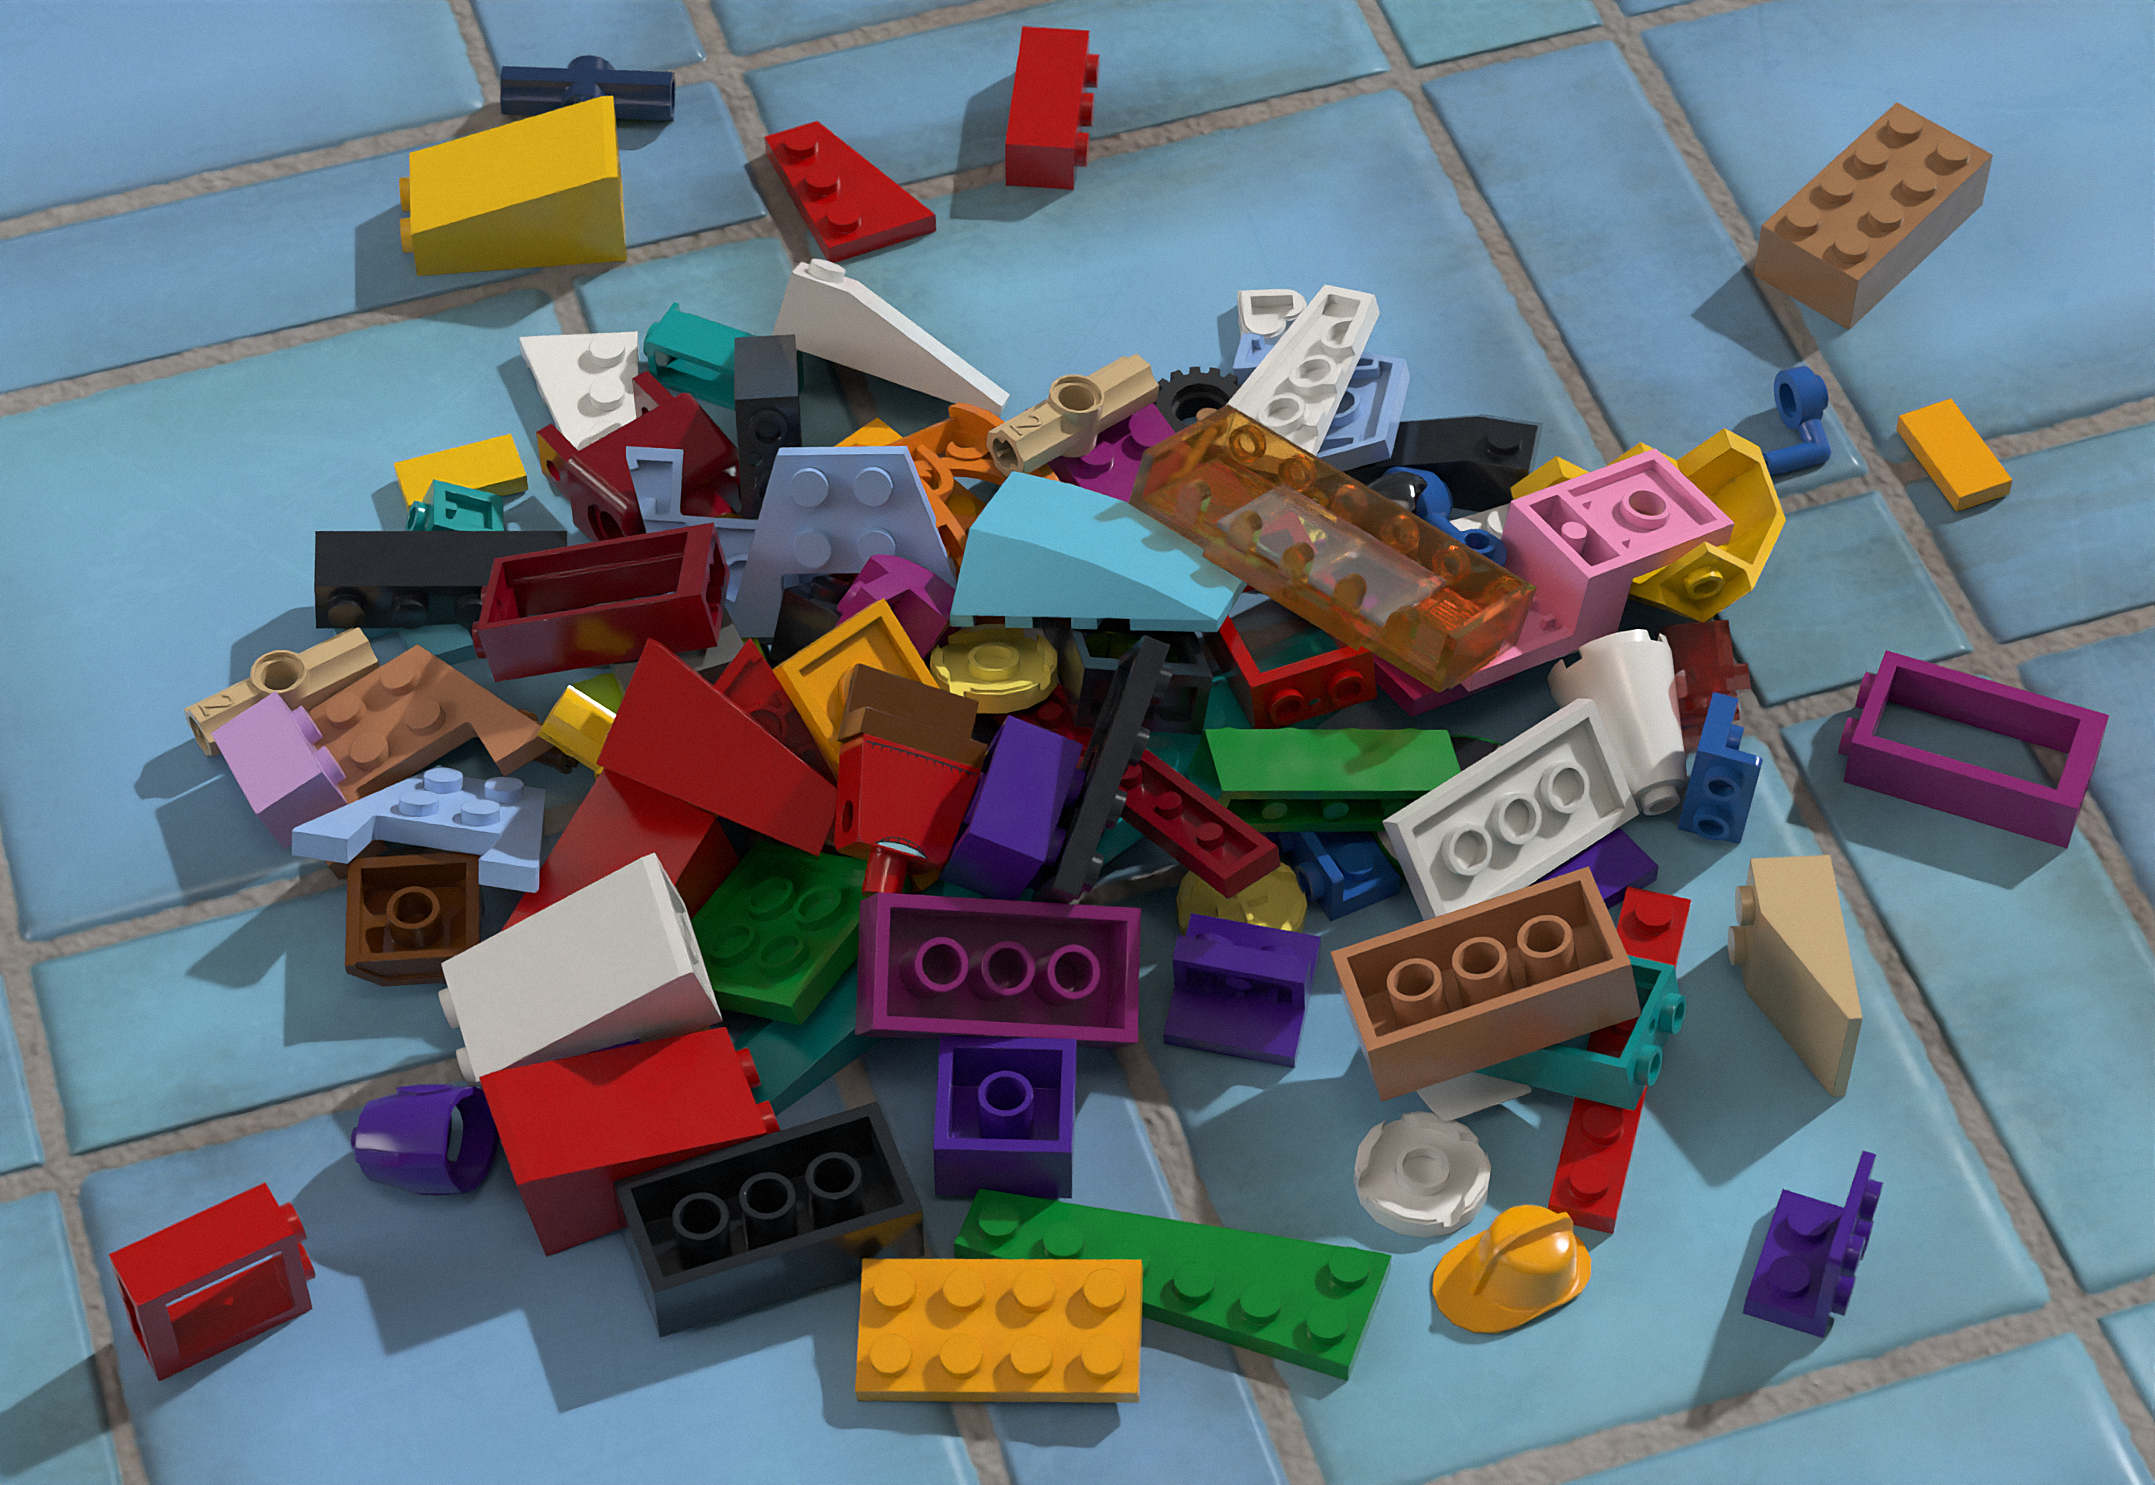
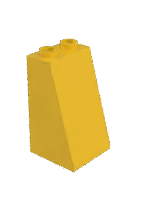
[399,96,627,276]

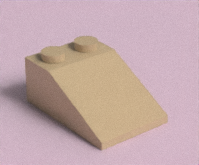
[1728,855,1863,1097]

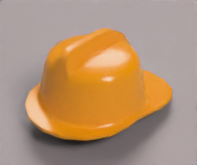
[1432,1204,1591,1334]

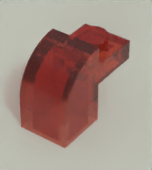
[1654,620,1751,726]

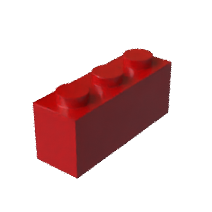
[1005,26,1100,190]

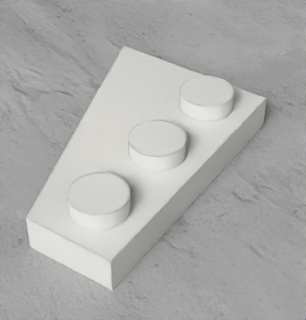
[519,332,639,451]

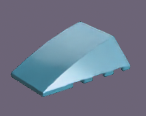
[950,471,1255,632]

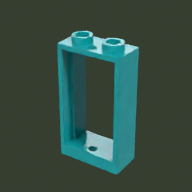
[1473,955,1687,1111]

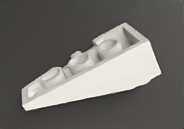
[772,259,1010,417]

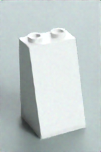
[439,853,723,1091]

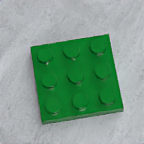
[691,841,913,1025]

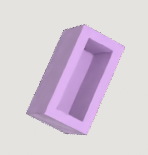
[211,691,348,850]

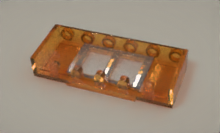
[1128,404,1537,693]

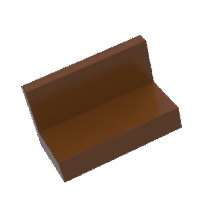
[837,663,987,771]

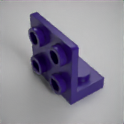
[1743,1150,1883,1339]

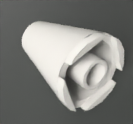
[1547,629,1688,815]

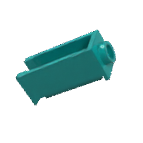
[643,302,804,411]

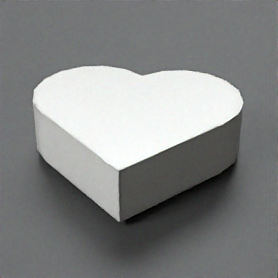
[1237,289,1307,346]

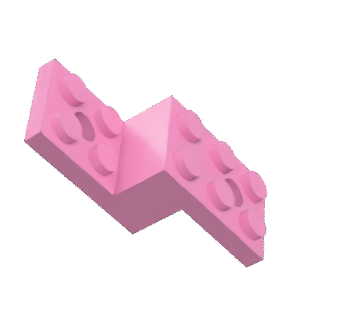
[1393,448,1735,692]

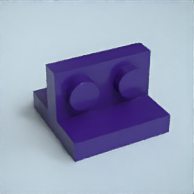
[1163,913,1321,1068]

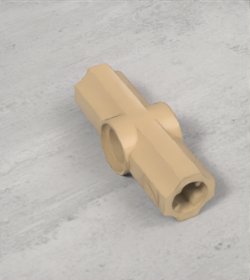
[986,354,1159,477]
[184,627,380,757]

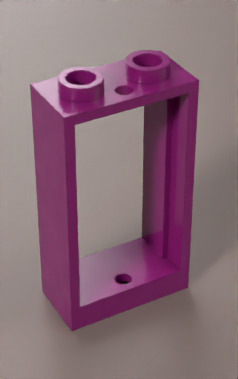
[1838,650,2110,849]

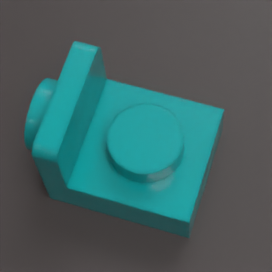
[405,479,504,531]

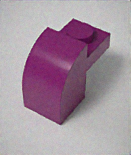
[834,554,962,664]

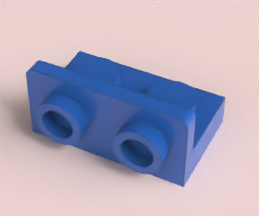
[1677,692,1763,844]
[1266,831,1400,922]

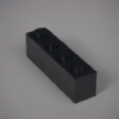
[314,531,568,629]

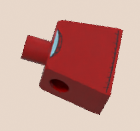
[835,733,981,898]

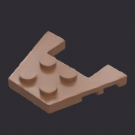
[309,644,554,880]

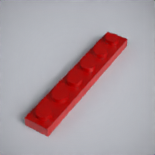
[1547,886,1692,1234]

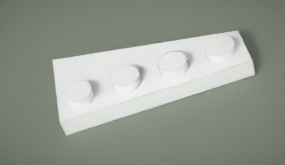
[1201,284,1380,480]

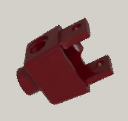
[536,370,743,542]

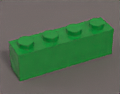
[1187,727,1461,832]

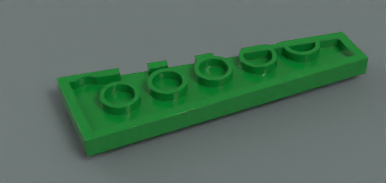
[954,1189,1392,1381]

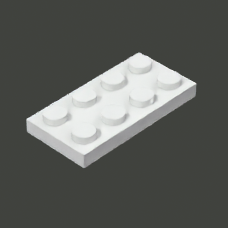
[1382,698,1639,921]

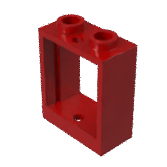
[108,1182,316,1382]

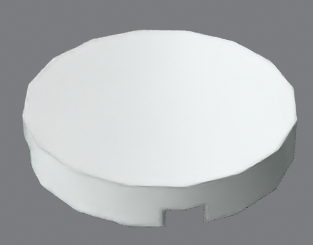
[1354,1111,1491,1238]

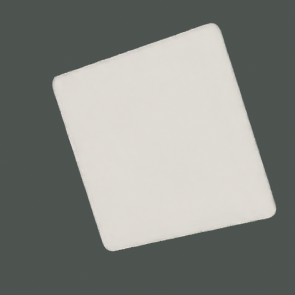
[1416,1072,1531,1122]

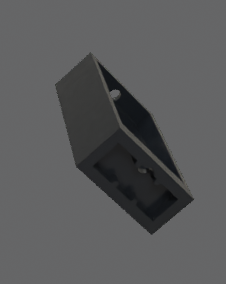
[734,334,802,520]
[1040,617,1213,735]

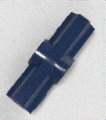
[500,55,676,121]

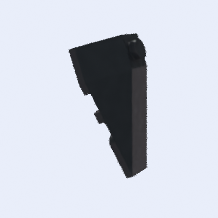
[1308,414,1543,512]

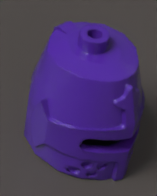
[351,1084,500,1196]

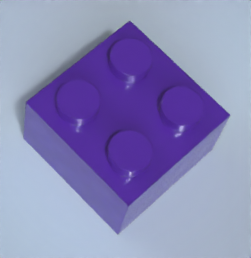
[938,715,1085,901]
[933,1035,1077,1199]

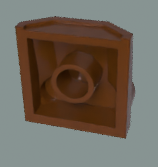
[345,852,485,987]

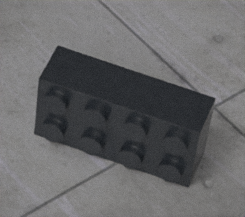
[613,1102,924,1338]

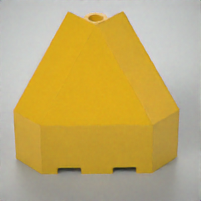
[1510,428,1786,623]

